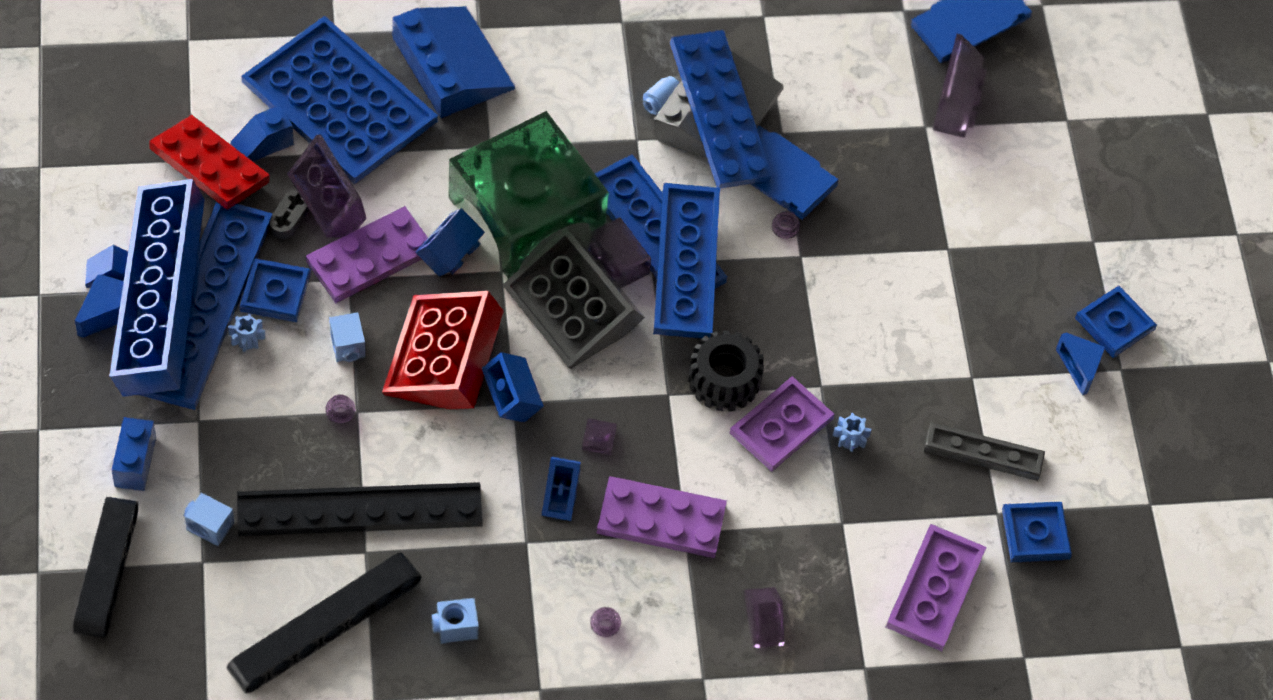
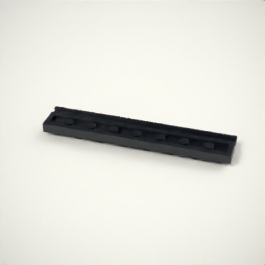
[237,482,483,536]

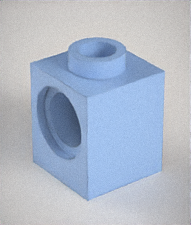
[329,312,365,362]
[184,493,234,546]
[432,598,478,644]

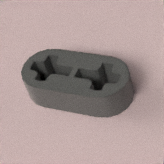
[270,189,310,240]

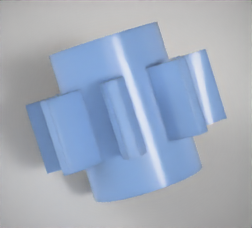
[228,313,265,352]
[833,413,871,452]

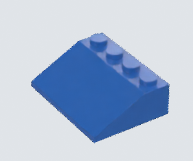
[392,6,515,118]

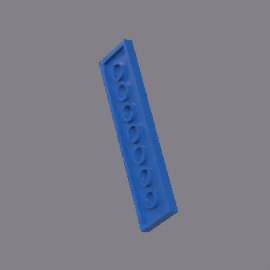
[140,202,272,410]

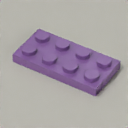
[306,206,428,304]
[597,476,727,558]
[886,523,986,651]

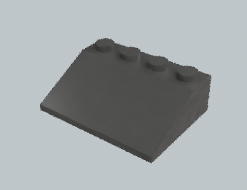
[654,50,784,157]
[502,228,645,369]

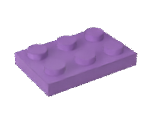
[730,376,834,472]

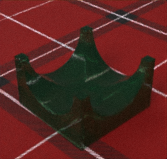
[448,111,609,279]

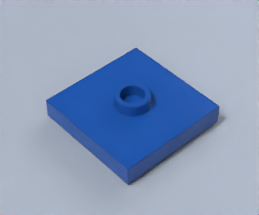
[240,258,311,322]
[1075,285,1157,358]
[1002,501,1072,562]

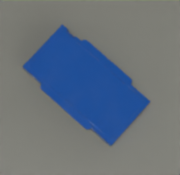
[911,0,1032,63]
[751,125,838,220]

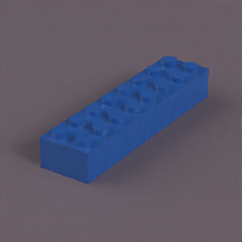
[109,179,205,397]

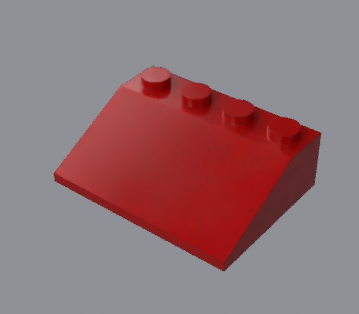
[382,291,504,409]

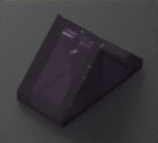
[744,587,784,648]

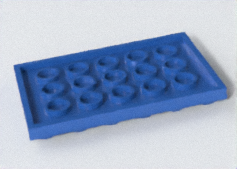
[241,16,438,184]

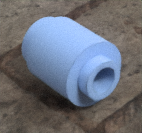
[643,76,680,115]

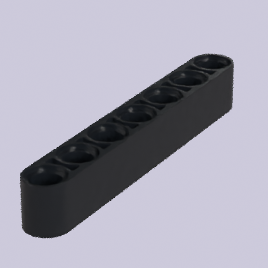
[226,552,422,694]

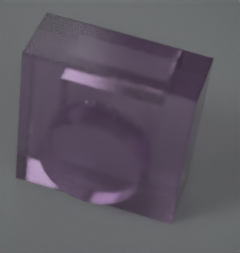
[582,418,617,455]

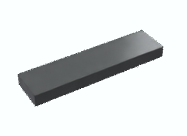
[923,422,1045,481]

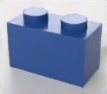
[415,208,485,277]
[482,352,544,422]
[111,417,156,491]

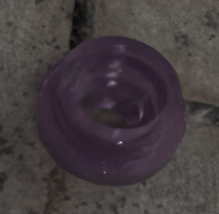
[772,211,800,239]
[325,394,355,424]
[590,607,621,637]

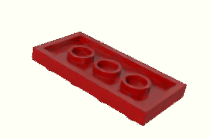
[149,115,270,210]

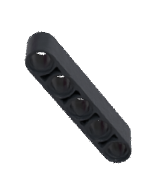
[73,496,139,638]

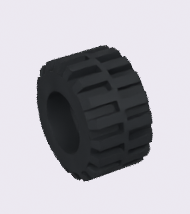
[688,330,764,411]

